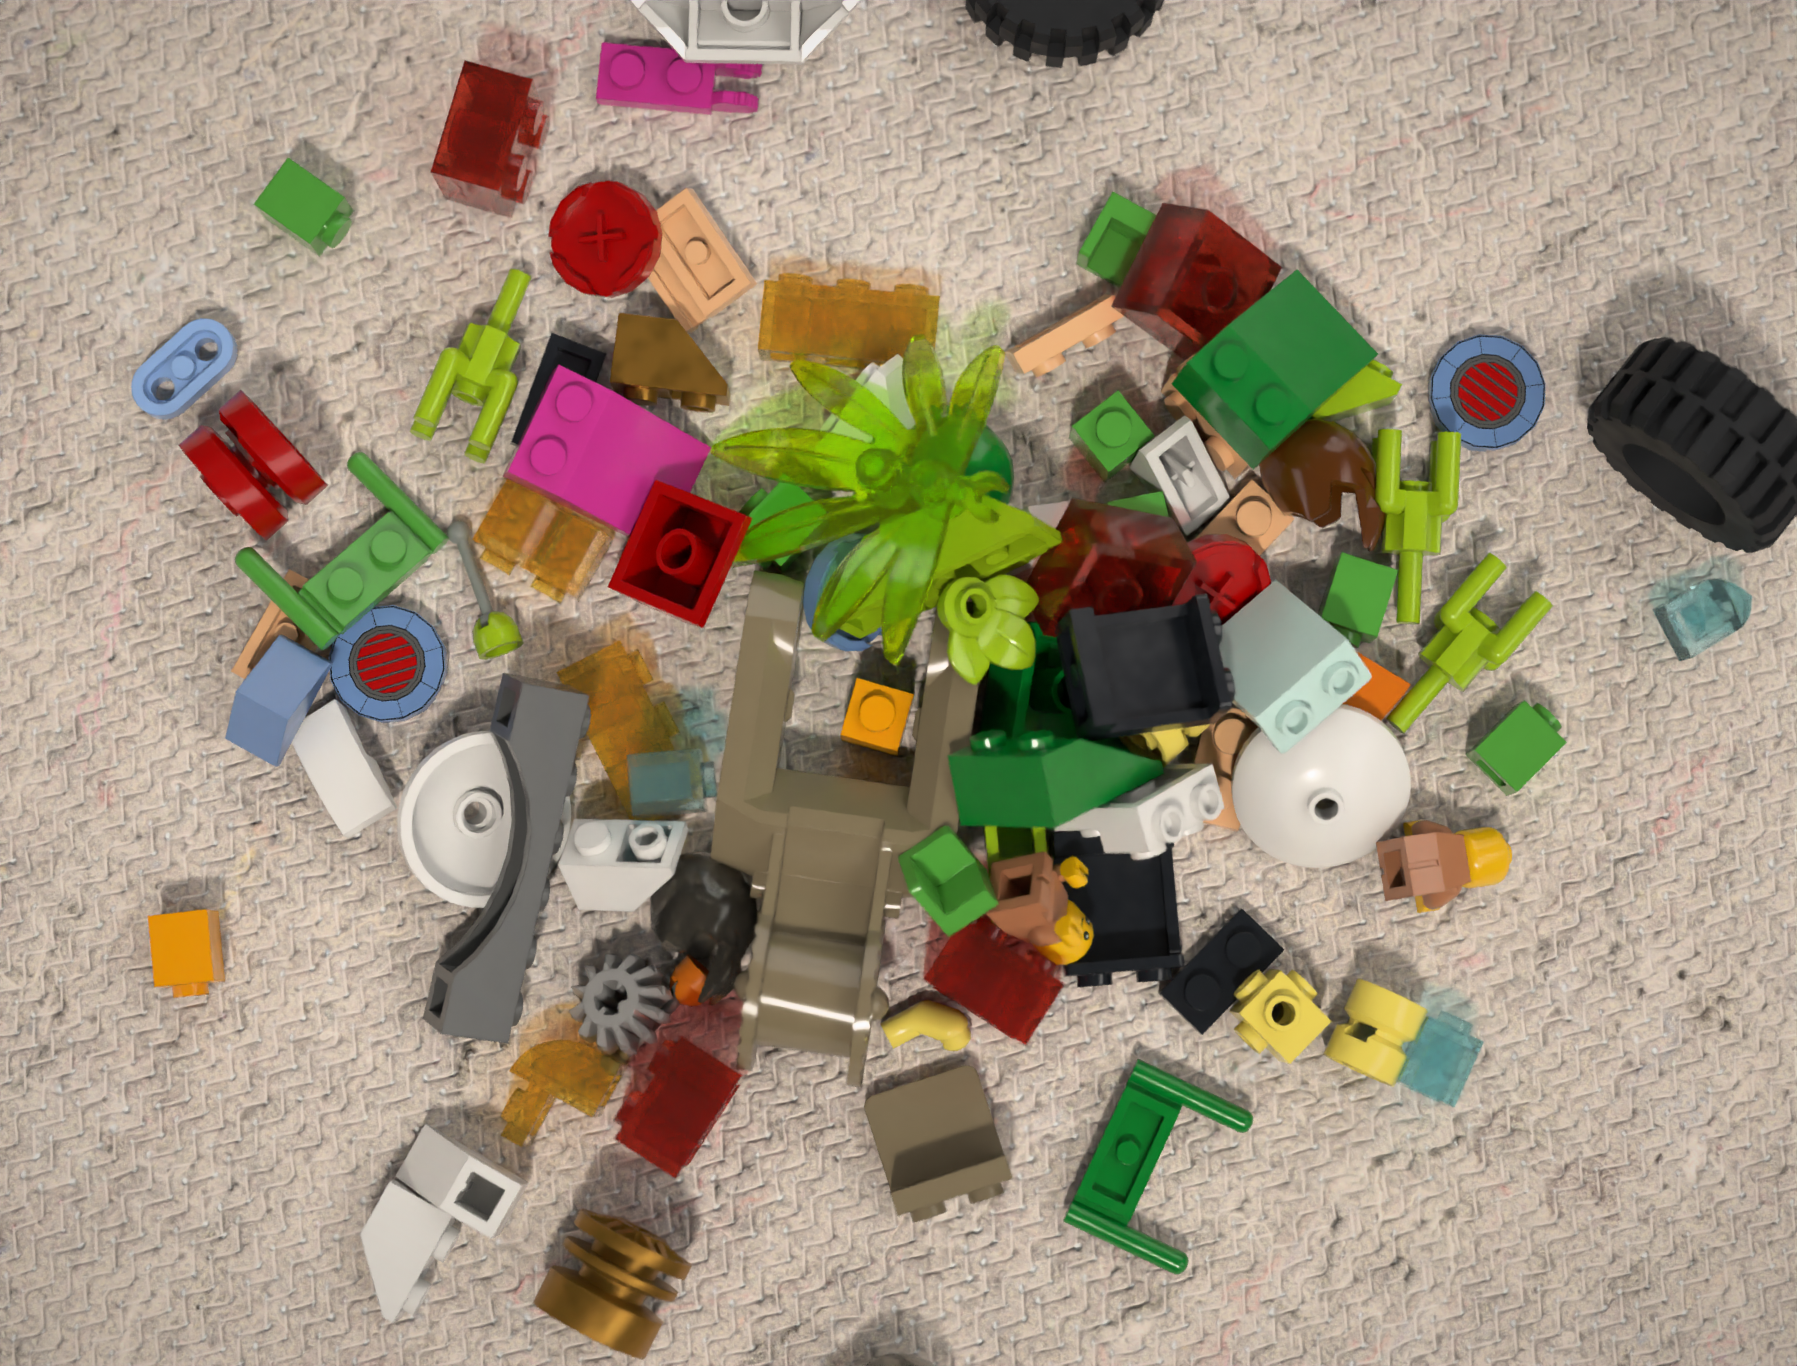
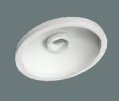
[1231,704,1411,868]
[397,731,571,908]

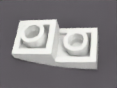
[292,699,397,838]

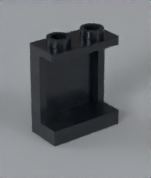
[1054,593,1235,741]
[1051,831,1185,988]

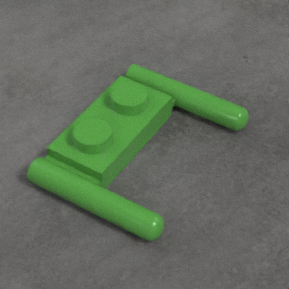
[235,452,449,651]

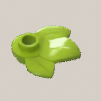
[937,574,1039,685]

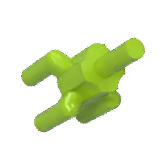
[410,269,531,464]
[1372,429,1461,625]
[1386,553,1553,734]

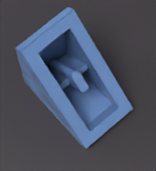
[225,635,333,767]

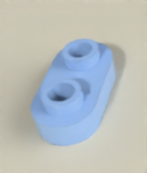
[131,318,237,419]

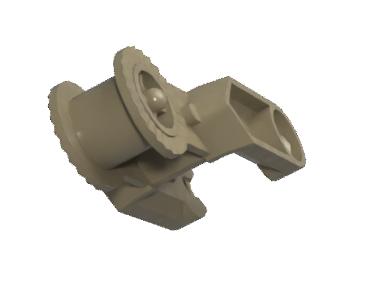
[711,571,979,1088]

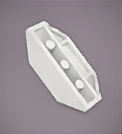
[629,0,861,65]

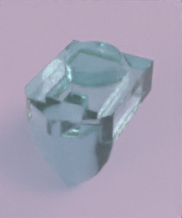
[1652,578,1752,661]

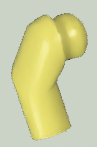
[880,1000,971,1051]

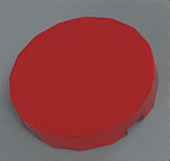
[548,180,663,298]
[1155,534,1272,625]

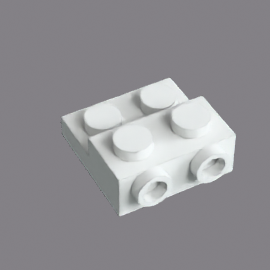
[1054,763,1225,860]

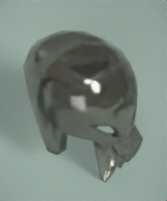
[650,850,759,1006]

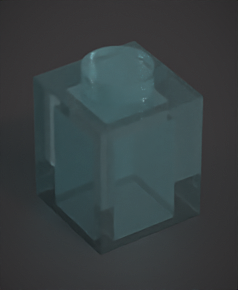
[627,748,717,819]
[1396,1011,1484,1107]

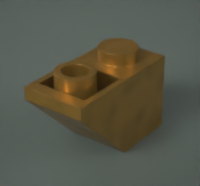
[610,313,731,413]

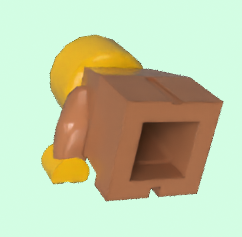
[1376,820,1512,913]
[986,851,1094,965]

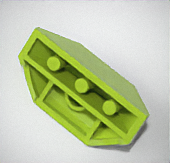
[827,487,1063,639]

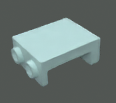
[1219,580,1372,753]

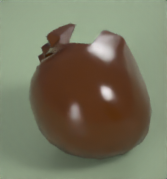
[1259,418,1385,552]

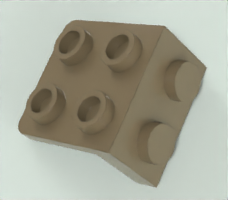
[864,1065,1013,1223]

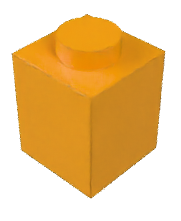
[840,678,914,757]
[148,909,225,998]

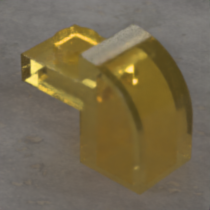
[501,1040,629,1147]

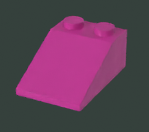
[502,365,711,537]

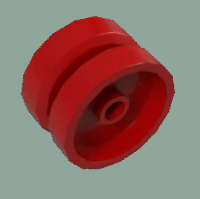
[178,390,328,541]

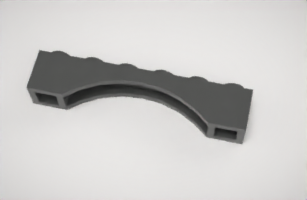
[423,673,591,1043]

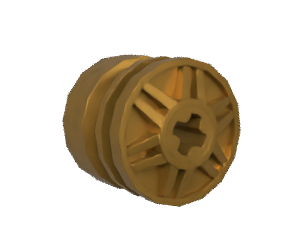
[533,1208,692,1360]

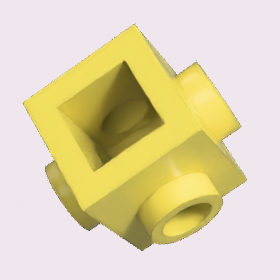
[1229,969,1332,1064]

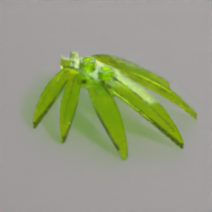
[710,334,1010,666]

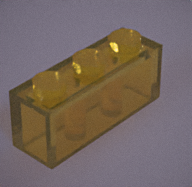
[758,273,940,376]
[556,640,706,821]

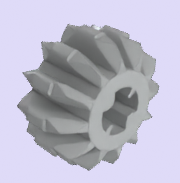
[569,954,673,1055]

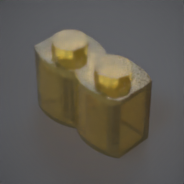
[472,479,613,604]

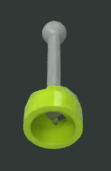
[447,521,524,660]

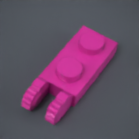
[596,42,762,115]

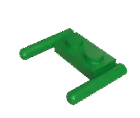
[1063,1059,1253,1275]

